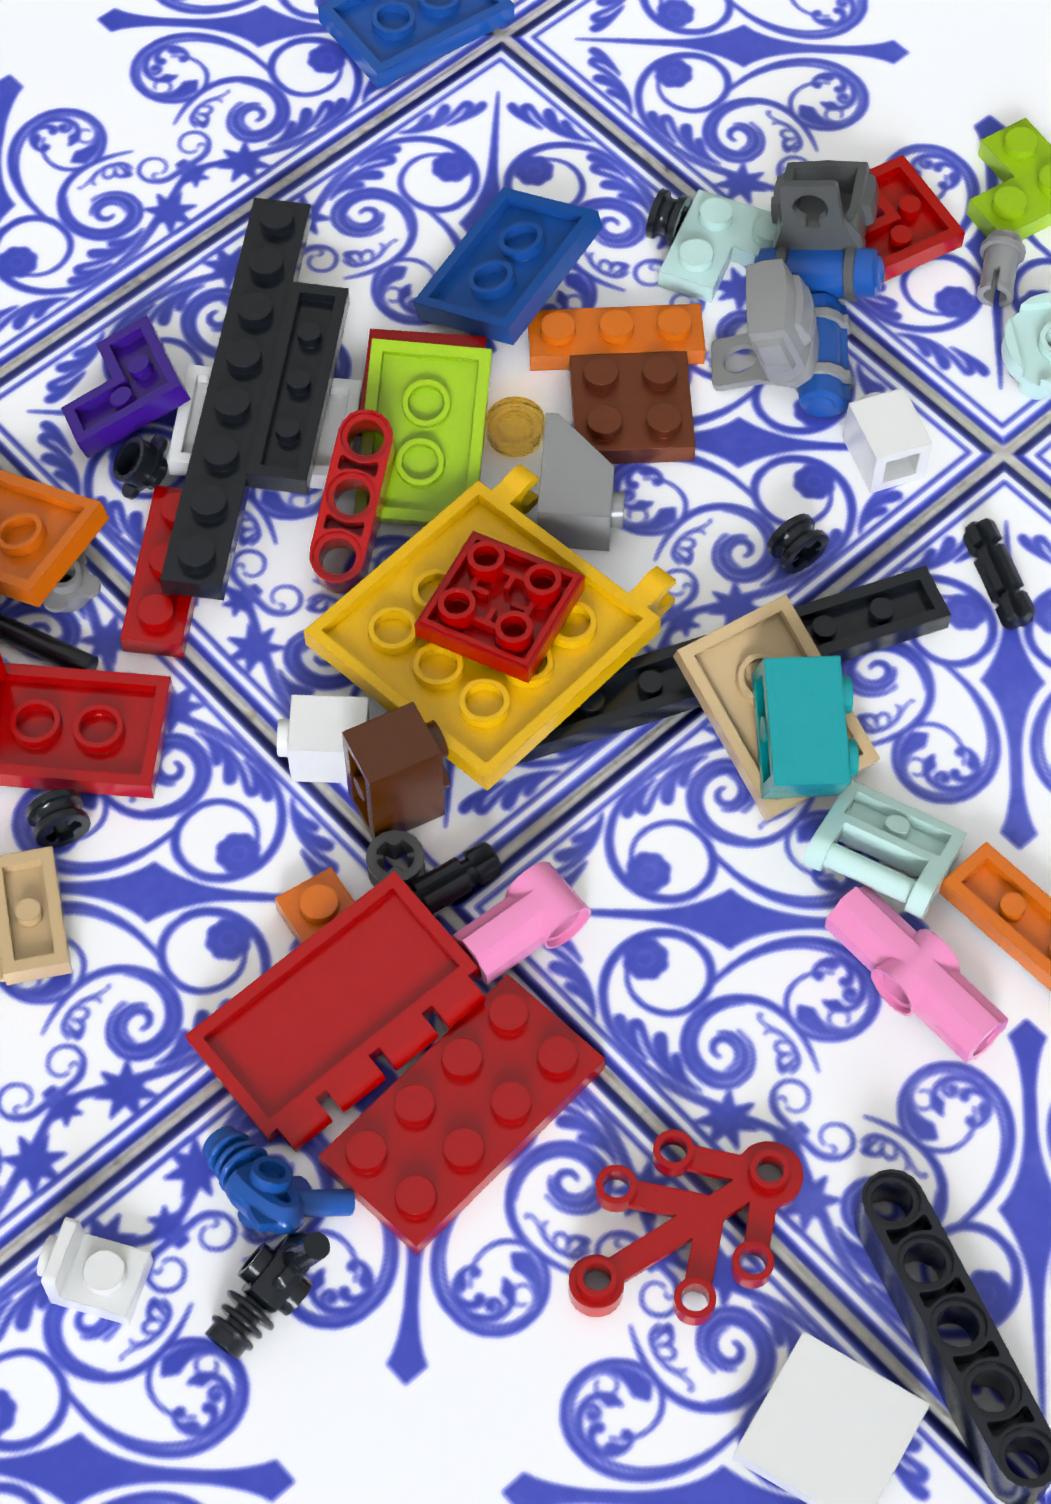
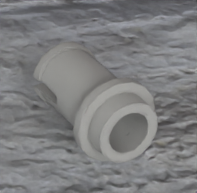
[976,229,1026,307]

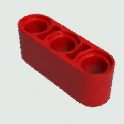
[309,409,396,593]

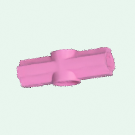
[824,885,1009,1063]

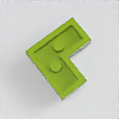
[966,117,1051,240]

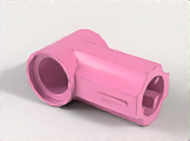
[452,861,591,985]

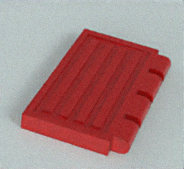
[184,871,486,1152]

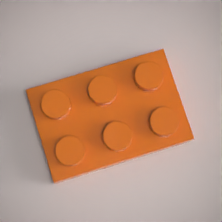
[0,470,109,608]

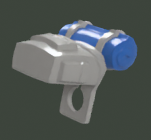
[711,259,854,417]

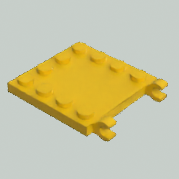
[304,464,676,791]

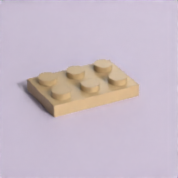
[673,594,880,822]

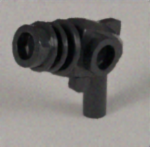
[205,1231,330,1360]

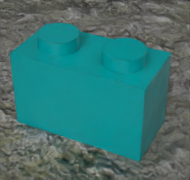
[751,656,859,799]

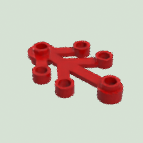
[568,1130,804,1326]

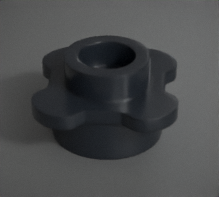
[113,434,168,500]

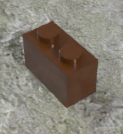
[342,702,450,840]

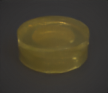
[486,396,545,457]

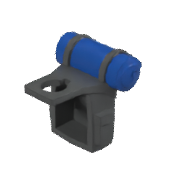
[754,160,885,302]

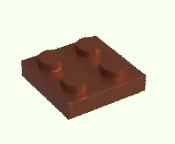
[569,351,696,464]

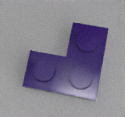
[61,315,191,459]

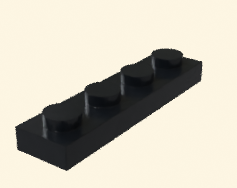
[246,281,350,495]

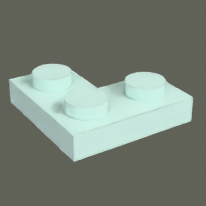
[658,189,777,303]

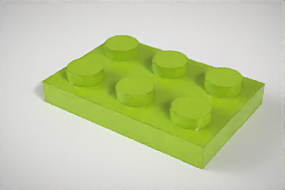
[354,338,493,527]

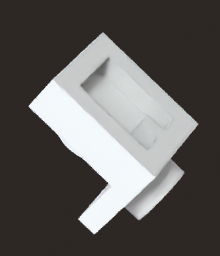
[37,1217,153,1326]

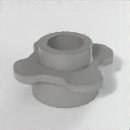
[43,552,101,613]

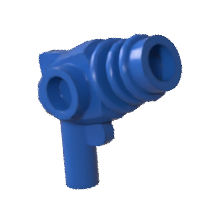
[202,1126,355,1235]

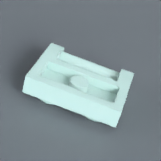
[803,780,968,919]

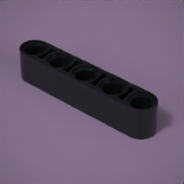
[854,1169,1051,1504]

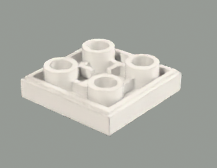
[732,1331,930,1504]

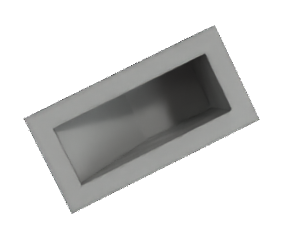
[537,413,625,551]

